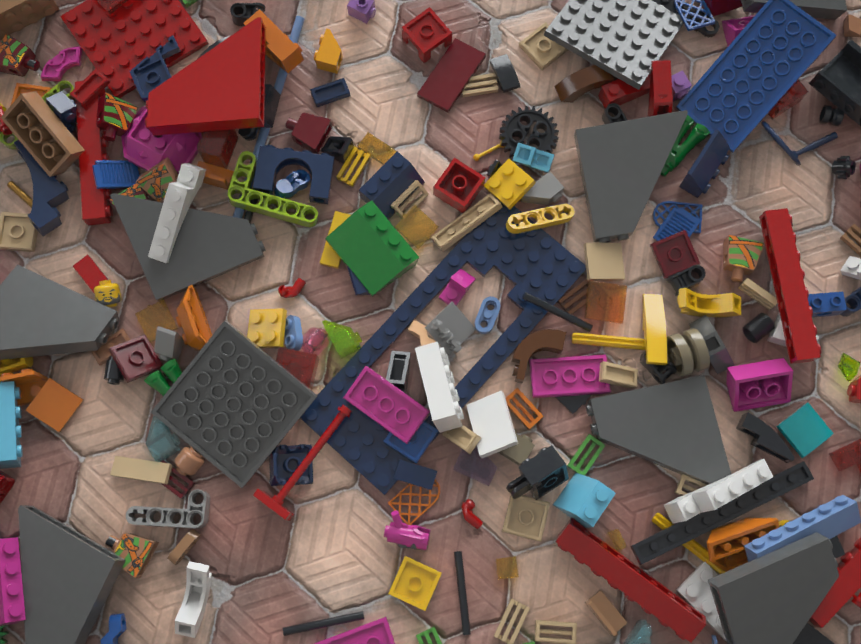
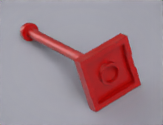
[253,404,352,521]

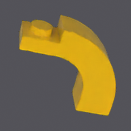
[677,288,741,317]

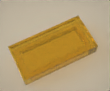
[358,132,397,165]

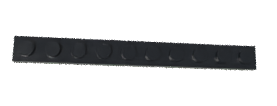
[630,461,814,565]

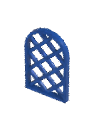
[674,0,715,31]
[653,201,703,234]

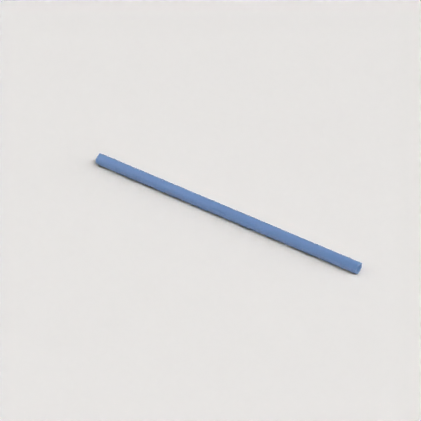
[233,16,305,218]

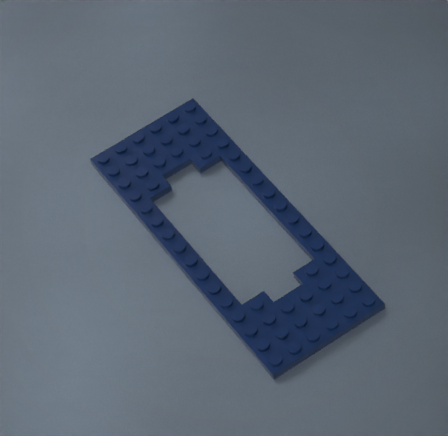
[300,200,586,495]

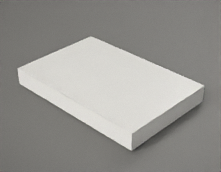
[466,390,518,458]

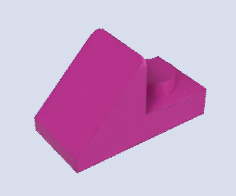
[439,269,476,306]

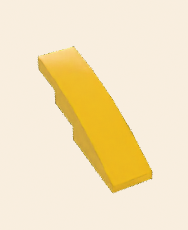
[642,294,667,365]

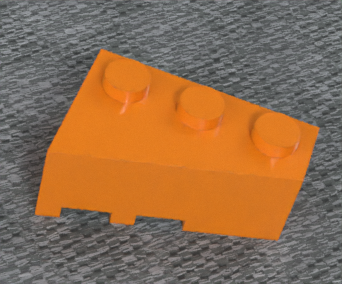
[244,9,304,73]

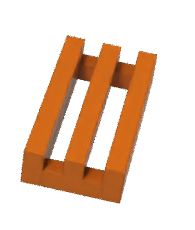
[505,388,544,430]

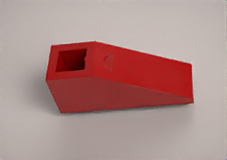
[648,60,673,117]

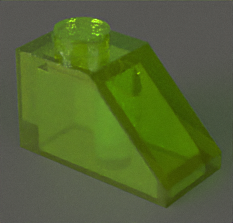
[322,320,362,359]

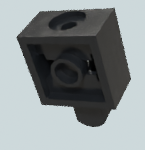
[238,84,281,141]
[506,445,569,500]

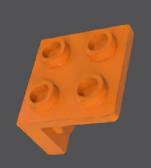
[0,369,48,406]

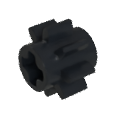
[832,156,856,179]

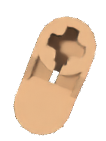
[408,320,440,346]

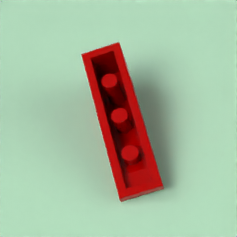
[598,73,651,109]

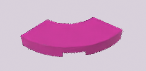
[41,46,83,82]

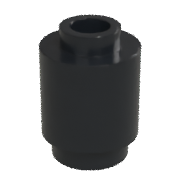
[104,356,124,385]

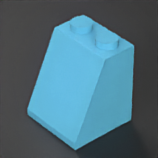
[553,472,616,528]

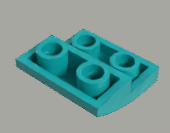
[776,402,834,458]

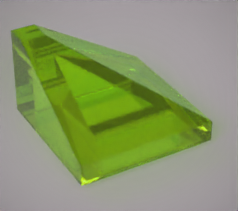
[838,353,860,382]

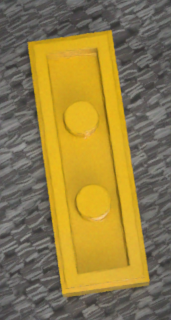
[320,211,351,269]

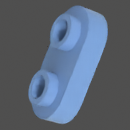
[474,296,501,334]
[285,315,303,352]

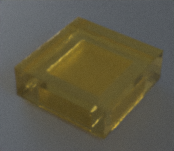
[608,529,627,550]
[495,556,519,579]

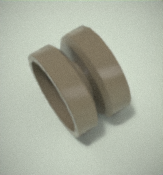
[667,328,710,377]

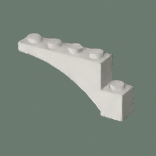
[148,163,206,263]
[664,459,773,524]

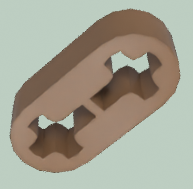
[167,529,201,565]

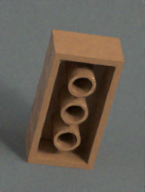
[0,0,60,40]
[1,91,85,177]

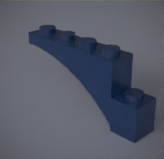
[14,139,69,237]

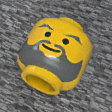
[94,280,122,308]

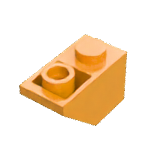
[314,28,343,74]

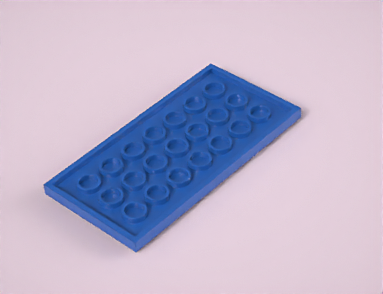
[676,0,836,153]

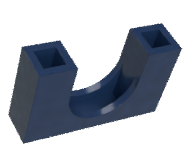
[253,145,334,205]

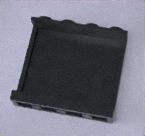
[809,40,861,126]

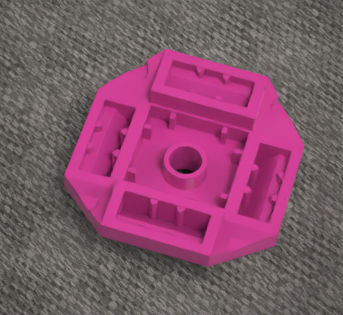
[121,105,204,174]

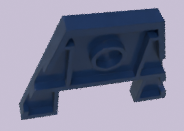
[130,35,181,102]

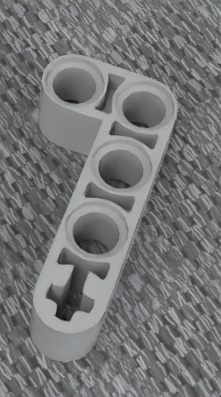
[126,489,210,529]

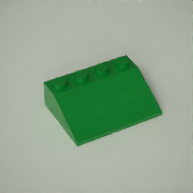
[325,200,419,297]

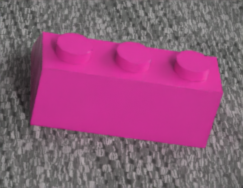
[726,358,793,412]

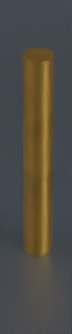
[7,181,33,208]

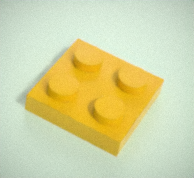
[483,158,536,210]
[247,308,287,348]
[388,556,442,611]

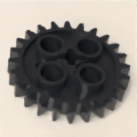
[499,106,559,158]

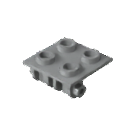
[425,301,476,356]

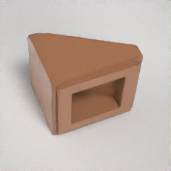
[843,14,861,37]

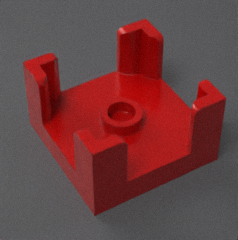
[401,7,452,63]

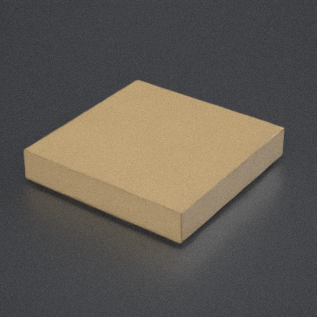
[519,22,568,71]
[0,212,38,252]
[584,243,625,281]
[502,495,550,542]

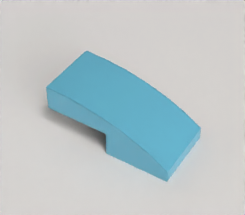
[512,143,555,173]

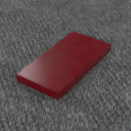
[417,38,486,113]

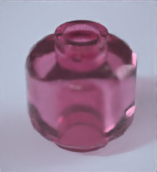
[301,327,329,356]

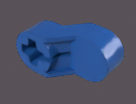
[274,170,310,199]
[101,613,126,644]

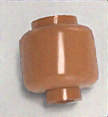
[175,446,205,476]

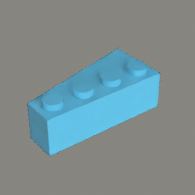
[0,381,23,469]

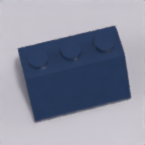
[679,129,730,198]
[359,151,425,220]

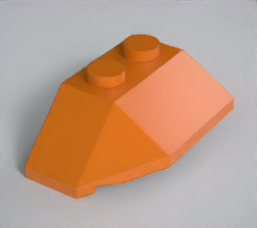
[176,285,212,352]
[707,518,779,572]

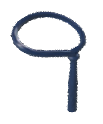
[761,120,838,166]

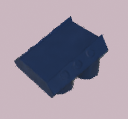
[269,444,313,486]

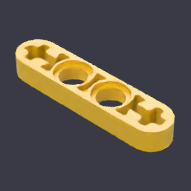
[506,204,575,234]

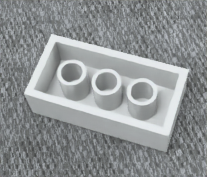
[415,341,464,433]

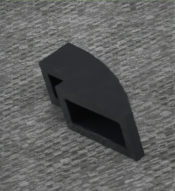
[386,351,411,393]
[736,412,795,463]

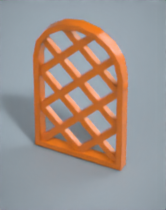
[388,479,440,525]

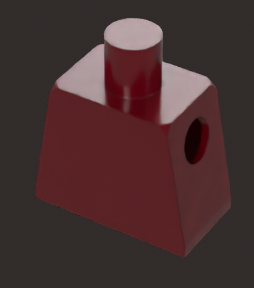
[285,113,332,154]

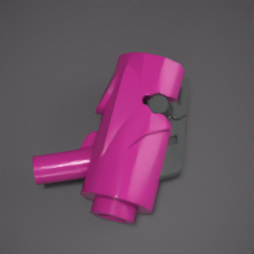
[384,511,430,550]

